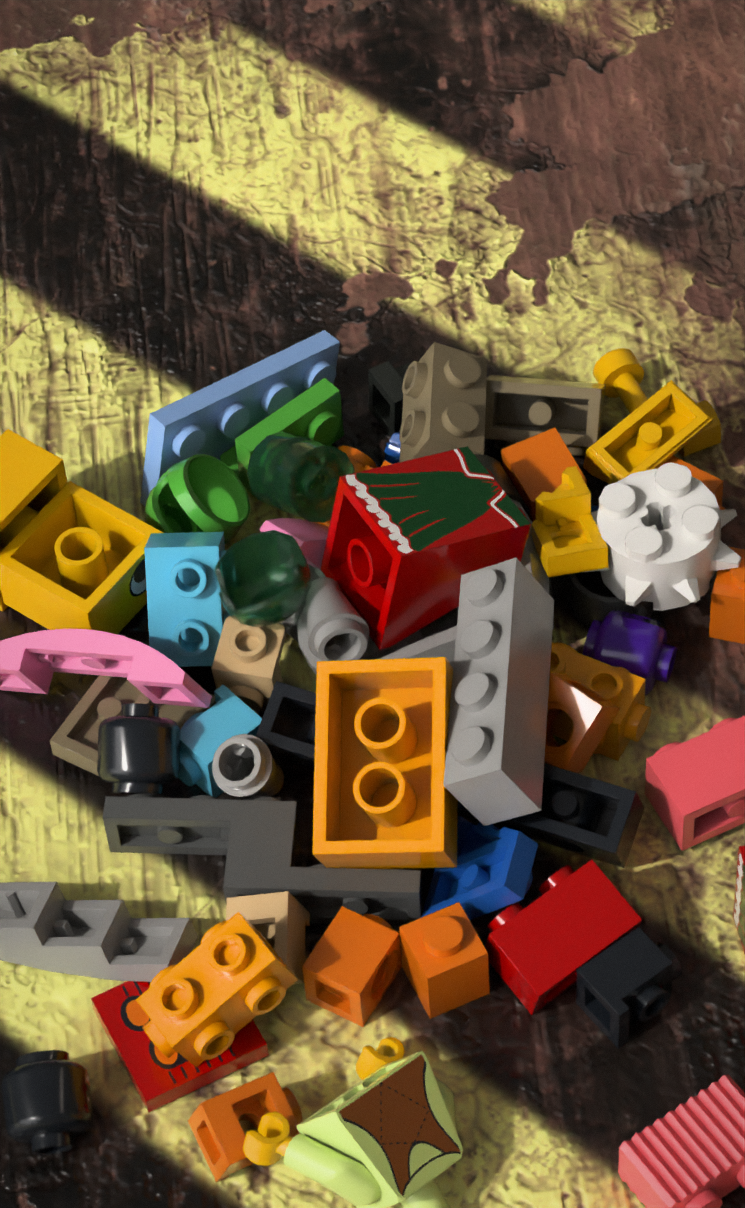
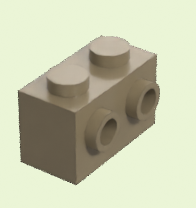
[400,342,487,462]
[485,375,606,456]

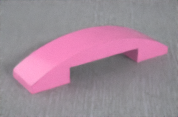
[0,629,212,708]

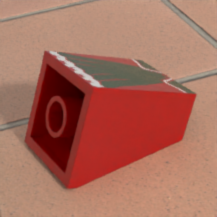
[320,446,531,650]

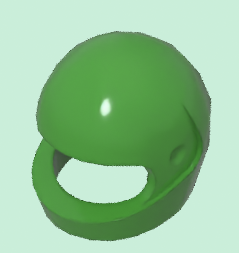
[144,454,250,544]

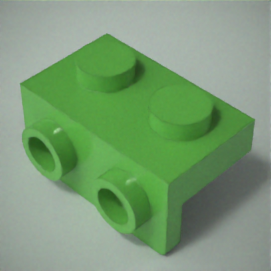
[220,378,344,497]

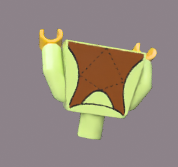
[243,1037,463,1208]

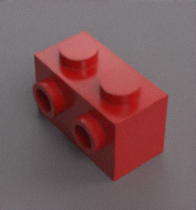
[485,859,642,1015]

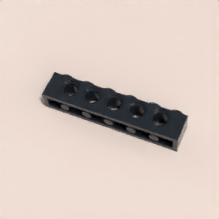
[256,681,644,868]

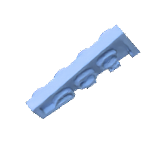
[140,330,340,506]

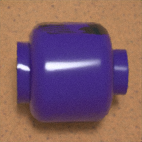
[583,610,677,696]

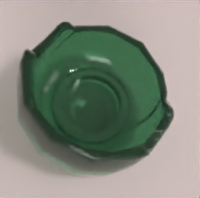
[214,530,312,628]

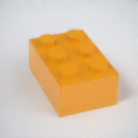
[312,657,458,869]

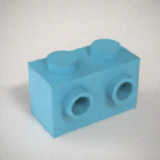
[144,532,239,667]

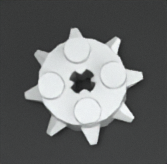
[585,462,741,611]

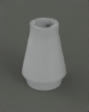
[304,577,369,661]
[212,734,284,797]

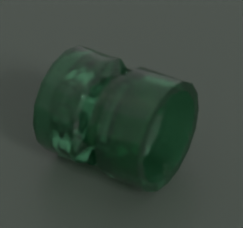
[247,431,355,523]

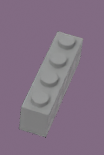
[443,558,554,826]

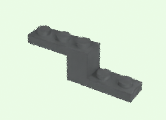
[103,793,423,926]

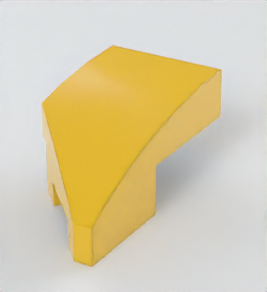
[531,466,608,578]

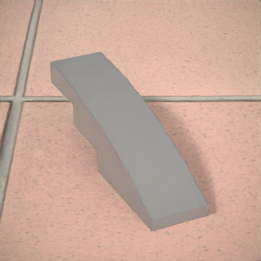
[0,882,198,982]

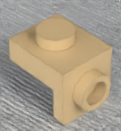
[211,616,286,714]

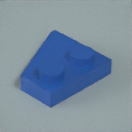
[421,815,538,921]

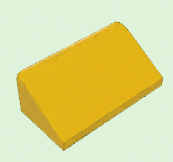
[583,380,713,484]

